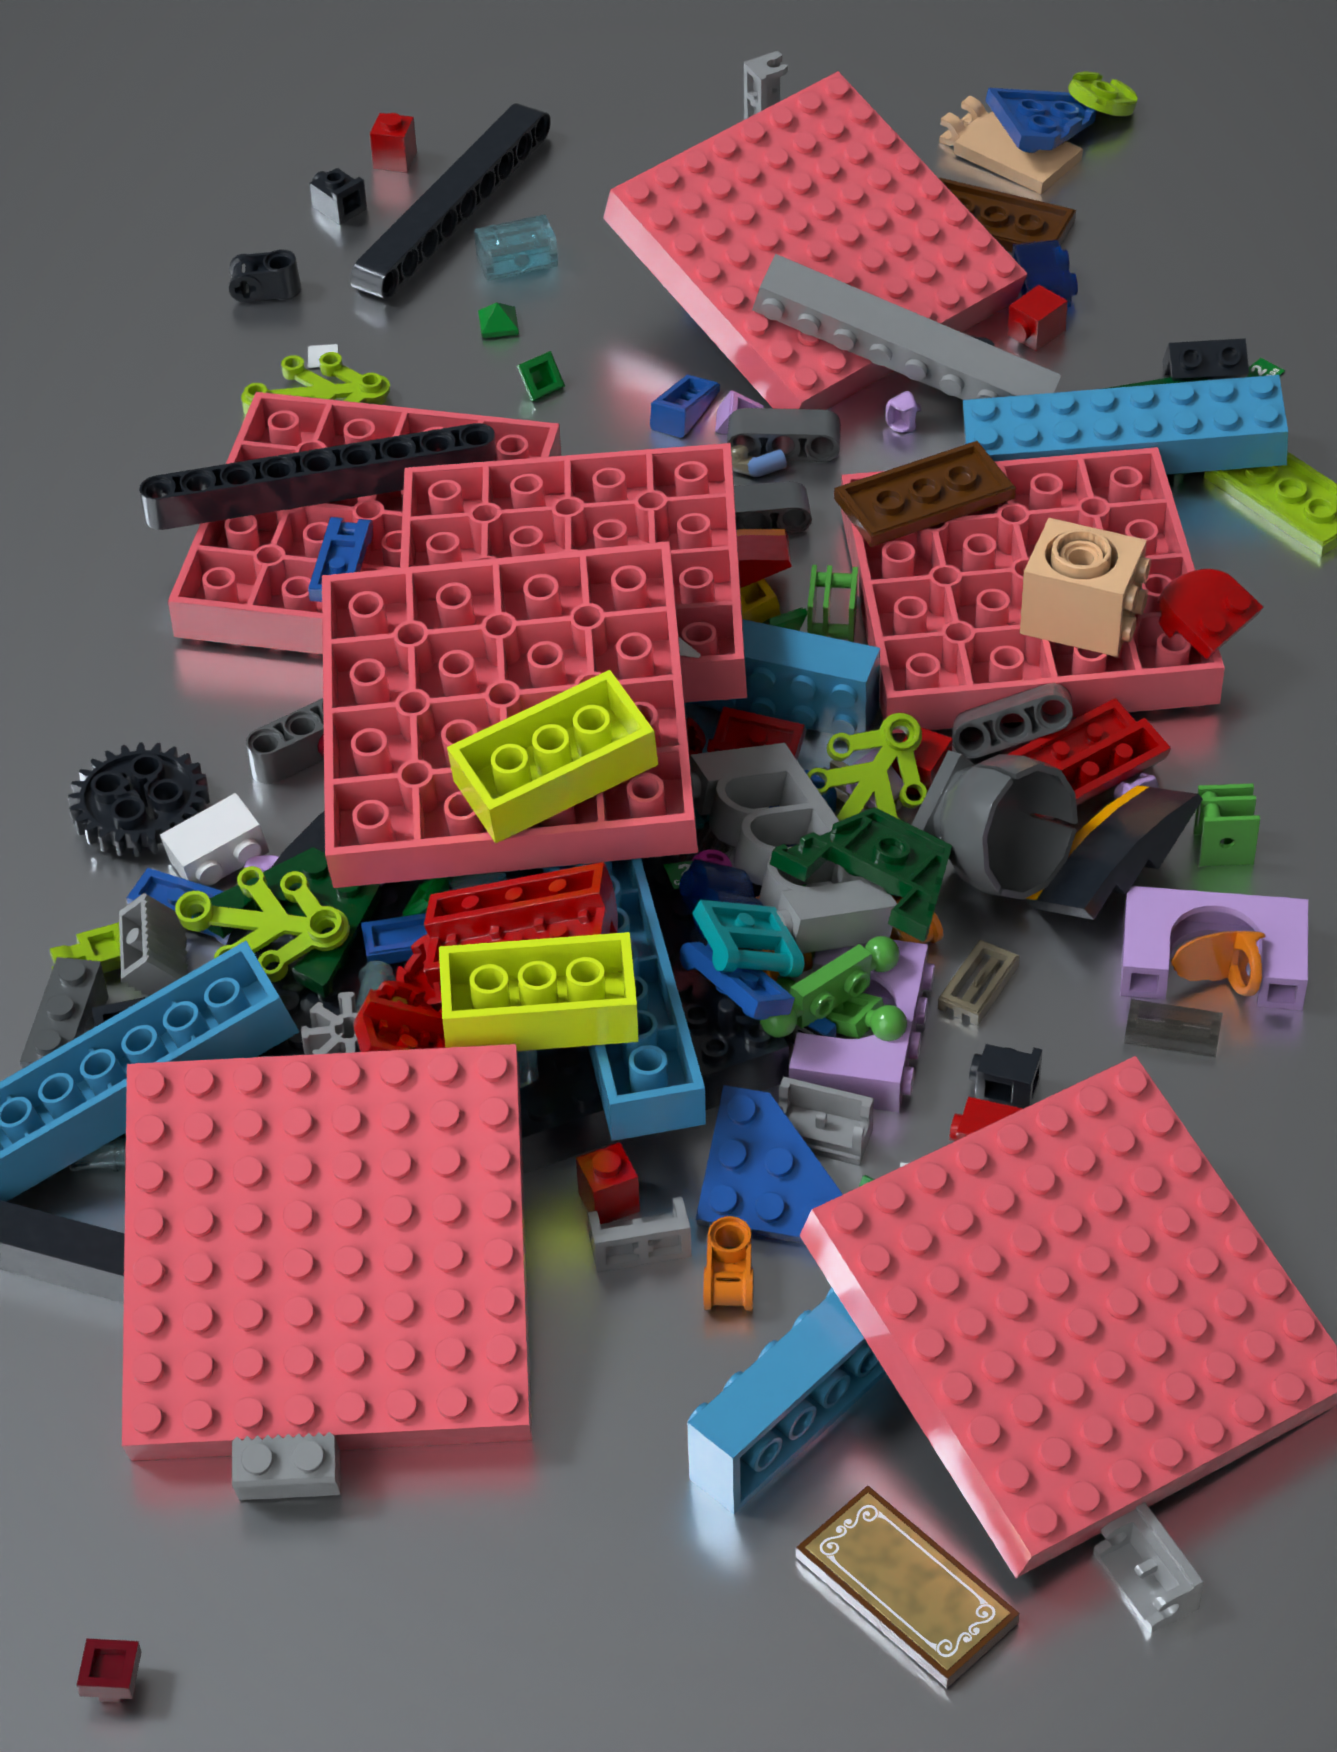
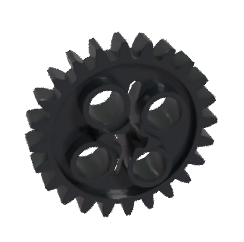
[68,742,210,856]

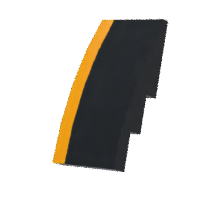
[1025,785,1203,920]

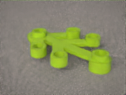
[241,352,390,414]
[807,713,927,821]
[175,866,350,982]

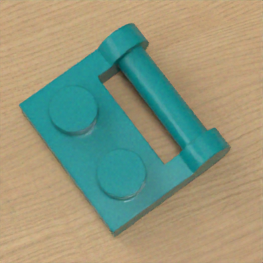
[692,900,804,978]

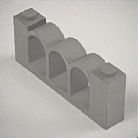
[690,743,897,954]

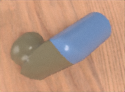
[731,445,787,477]

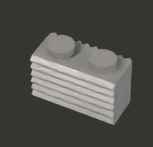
[119,893,189,996]
[232,1432,341,1500]

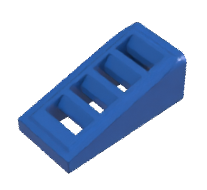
[650,374,720,438]

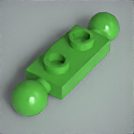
[760,936,900,1038]
[775,977,907,1041]

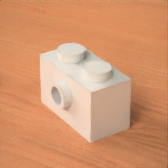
[160,793,269,886]

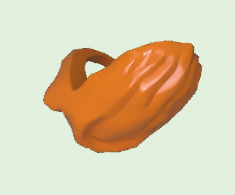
[1171,931,1266,997]

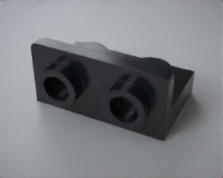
[1162,338,1249,381]

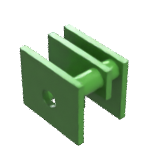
[807,565,858,642]
[1193,783,1260,867]

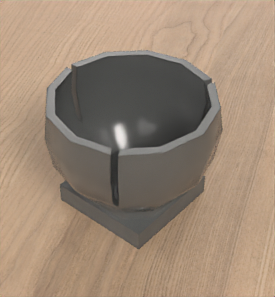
[911,750,1078,900]

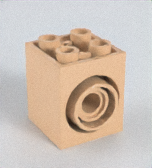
[1020,518,1151,657]

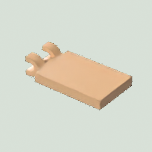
[939,96,1083,194]

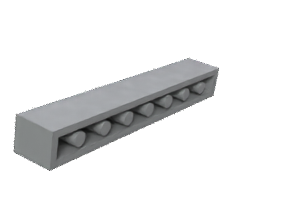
[752,254,1061,400]

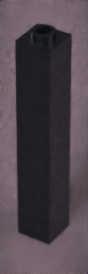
[0,1200,125,1303]

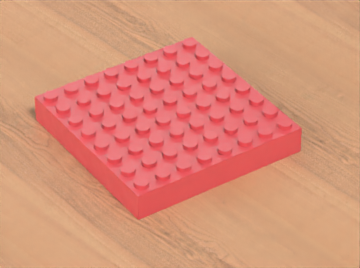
[603,71,1028,410]
[168,392,562,654]
[400,443,747,703]
[841,447,1225,734]
[322,541,698,888]
[122,1044,532,1461]
[799,1056,1337,1578]

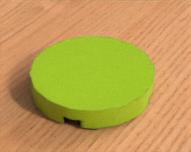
[1068,71,1138,116]

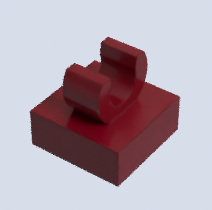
[76,1638,142,1703]

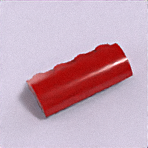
[1007,698,1171,820]
[424,862,618,983]

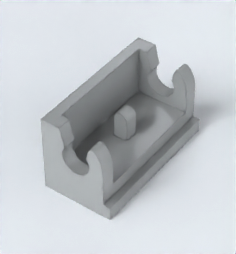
[744,51,788,120]
[779,1076,874,1166]
[587,1197,692,1272]
[1093,1502,1204,1633]

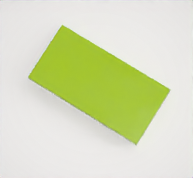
[1204,451,1337,557]

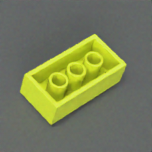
[447,670,658,843]
[439,932,639,1051]

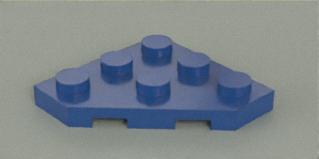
[985,88,1097,153]
[695,1085,843,1243]

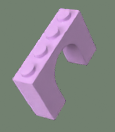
[1120,886,1308,1010]
[789,940,935,1112]

